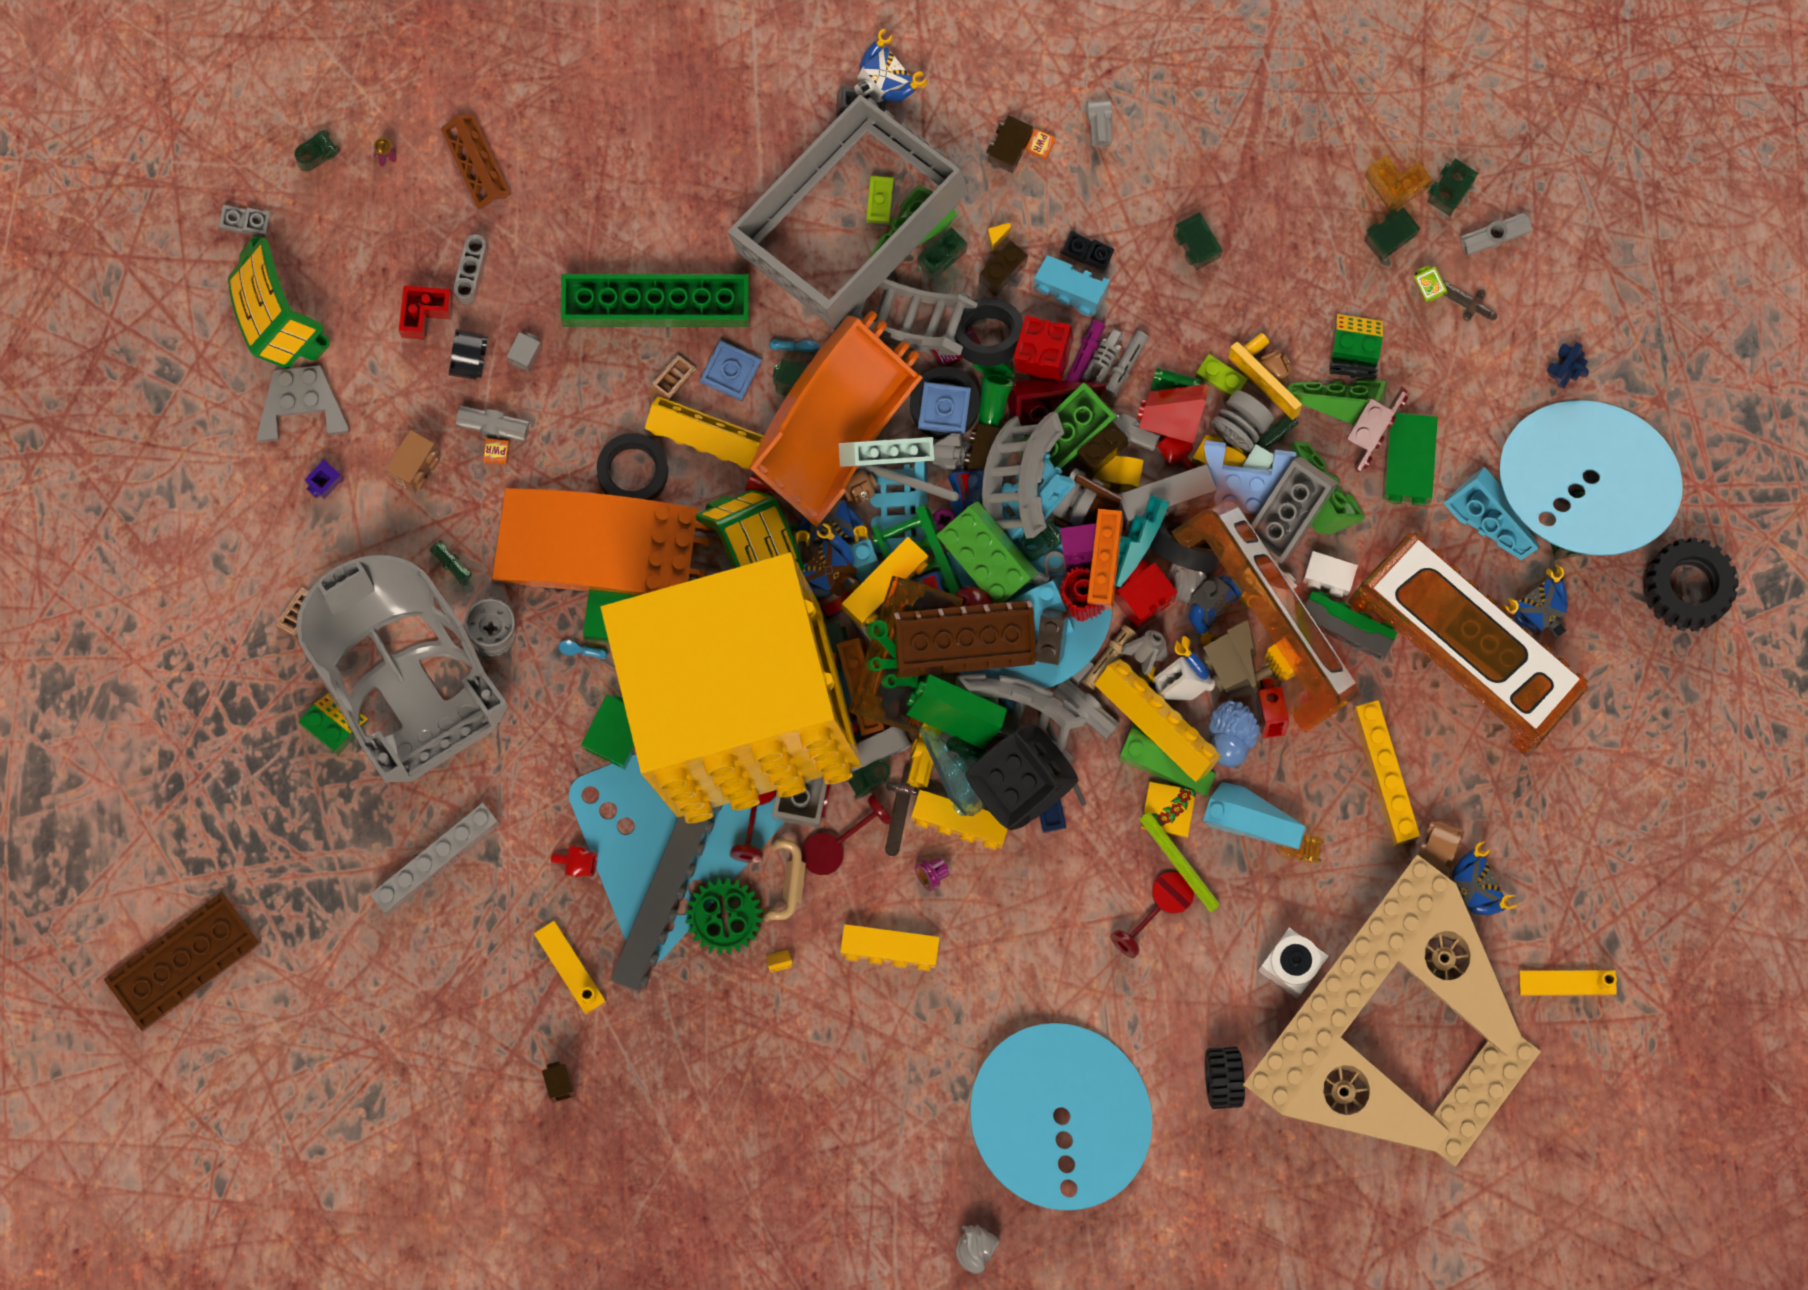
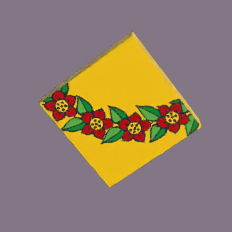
[1141,782,1196,838]

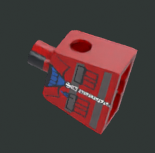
[1256,678,1289,739]

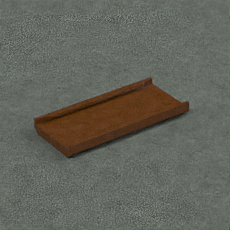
[891,600,1036,678]
[104,892,261,1031]

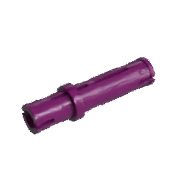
[1065,320,1106,382]

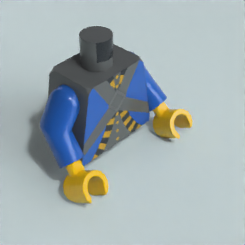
[795,500,869,547]
[1500,564,1568,639]
[1188,574,1259,646]
[1451,841,1518,916]

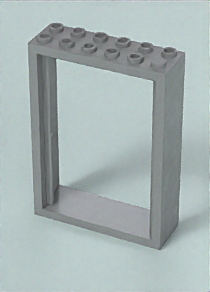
[727,95,968,330]

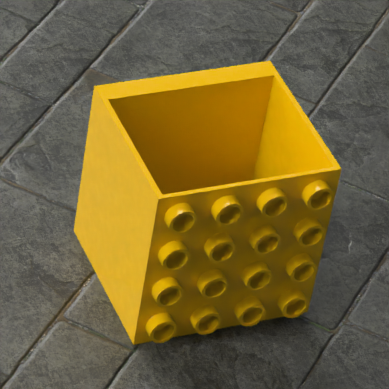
[600,552,862,823]

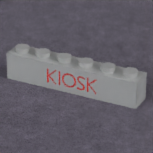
[370,803,500,917]

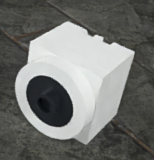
[1258,927,1328,999]

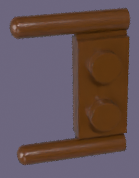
[1054,474,1123,528]

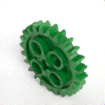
[685,878,763,956]

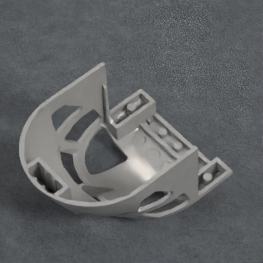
[297,555,508,782]

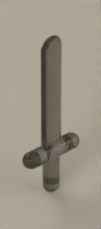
[1415,272,1497,322]
[885,763,923,856]

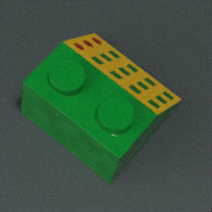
[1330,314,1383,365]
[298,693,369,757]

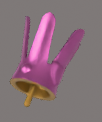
[373,137,396,166]

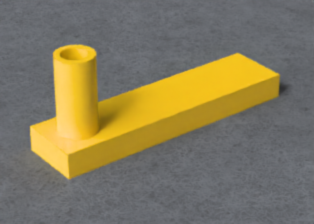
[1228,333,1302,420]
[534,921,606,1015]
[1518,970,1617,996]

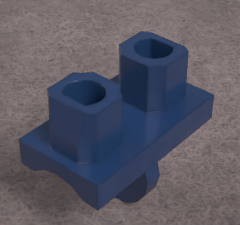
[1547,342,1589,389]

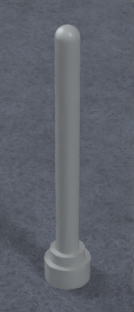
[855,465,959,501]

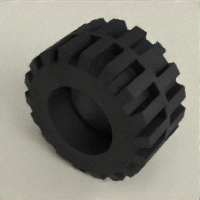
[1205,1046,1245,1109]

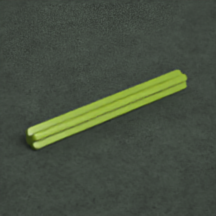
[1140,812,1220,912]

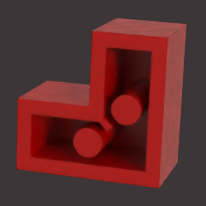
[399,285,453,340]

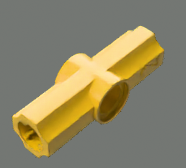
[906,722,941,788]

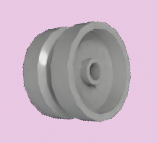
[1052,468,1105,526]

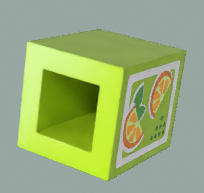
[1414,265,1447,304]

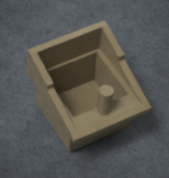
[1202,620,1273,695]

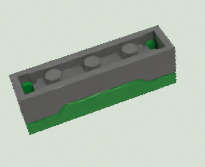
[1298,591,1398,662]

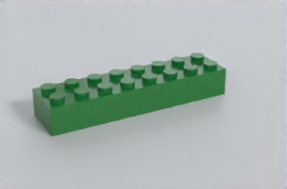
[561,274,749,327]

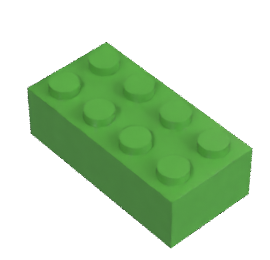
[1020,383,1119,472]
[936,501,1039,603]

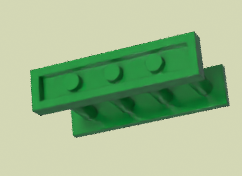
[871,505,962,611]

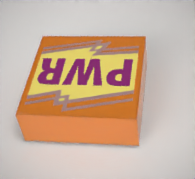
[1025,129,1056,160]
[483,438,509,465]

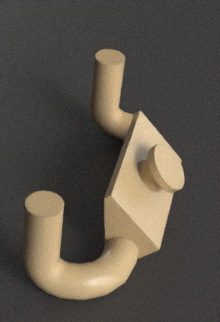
[762,839,806,922]

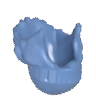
[1209,701,1261,767]

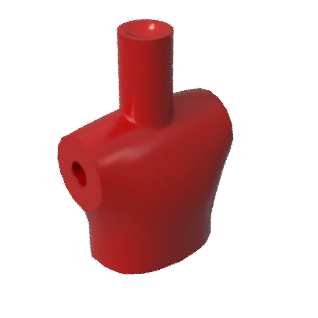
[1156,436,1196,471]
[551,845,597,877]

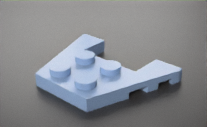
[1204,440,1296,515]

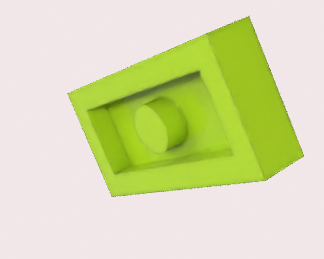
[866,176,894,225]
[1196,354,1248,397]

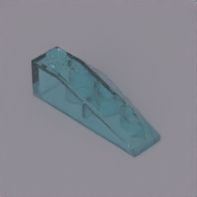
[919,727,986,816]

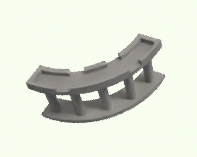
[850,271,978,355]
[982,412,1064,538]
[955,674,1086,763]

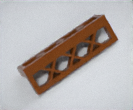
[441,114,511,209]
[836,637,889,736]

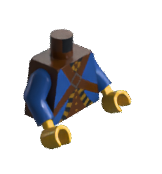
[802,523,859,598]

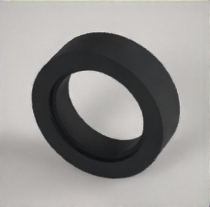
[954,298,1023,366]
[910,366,980,439]
[597,433,668,501]
[1150,522,1225,572]

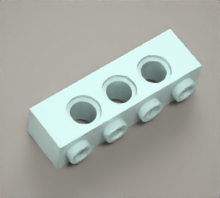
[839,437,934,467]

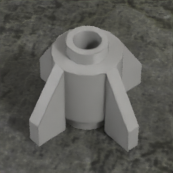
[932,433,970,474]
[1121,630,1167,675]

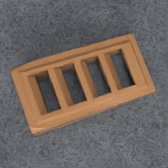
[648,355,696,401]
[275,587,309,640]

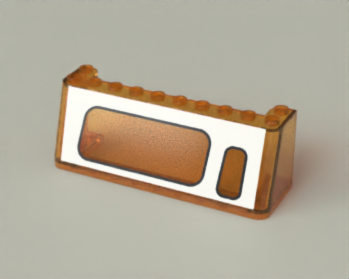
[1171,501,1359,733]
[1348,533,1589,758]

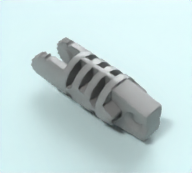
[1082,329,1122,383]

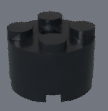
[448,329,488,380]

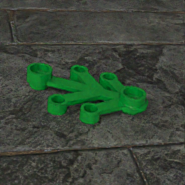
[866,620,928,692]

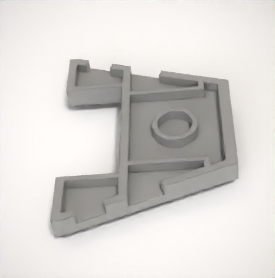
[257,366,349,443]

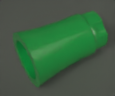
[978,374,1014,428]

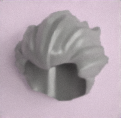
[1165,563,1212,604]
[955,1224,1000,1274]

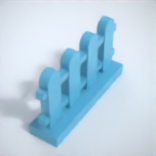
[1002,452,1076,550]
[870,461,929,559]

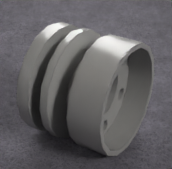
[1211,390,1274,452]
[465,599,516,657]

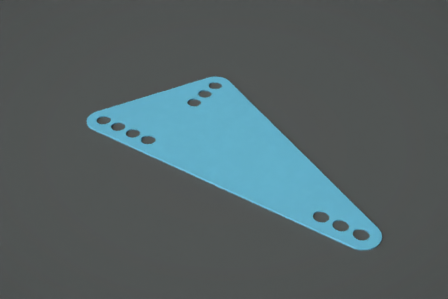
[569,660,905,962]

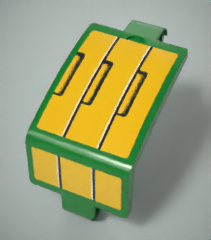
[695,490,804,572]

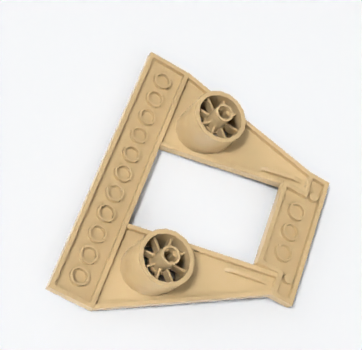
[1242,855,1541,1167]

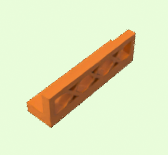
[1087,509,1123,610]

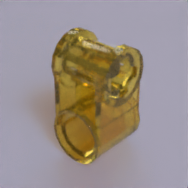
[1276,836,1324,864]

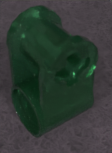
[295,130,341,171]
[1020,518,1062,561]
[845,760,891,800]

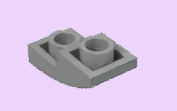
[218,205,270,236]

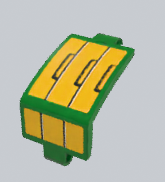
[228,237,330,369]

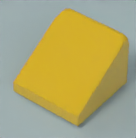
[987,223,1011,251]
[766,950,793,973]

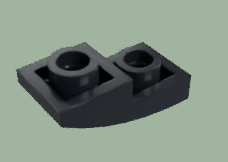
[1060,231,1115,270]

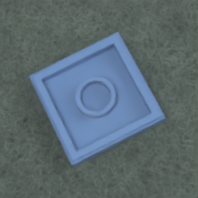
[700,340,762,402]
[918,382,971,435]

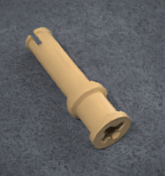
[1081,625,1140,691]

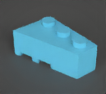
[1033,255,1110,317]

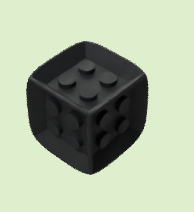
[965,725,1079,830]

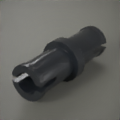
[1329,359,1378,379]

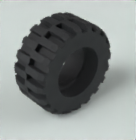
[1643,537,1739,632]

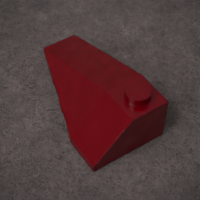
[1007,380,1106,436]

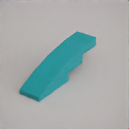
[1115,494,1170,587]

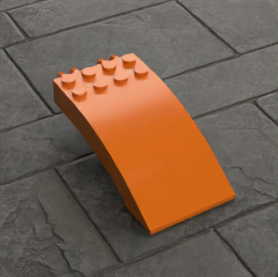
[749,311,923,527]
[492,488,713,595]

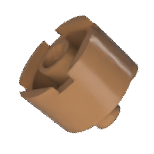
[1418,821,1465,876]

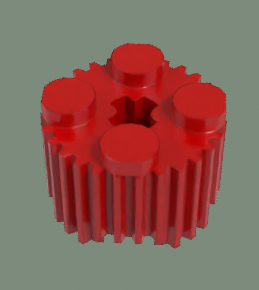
[1060,567,1105,622]

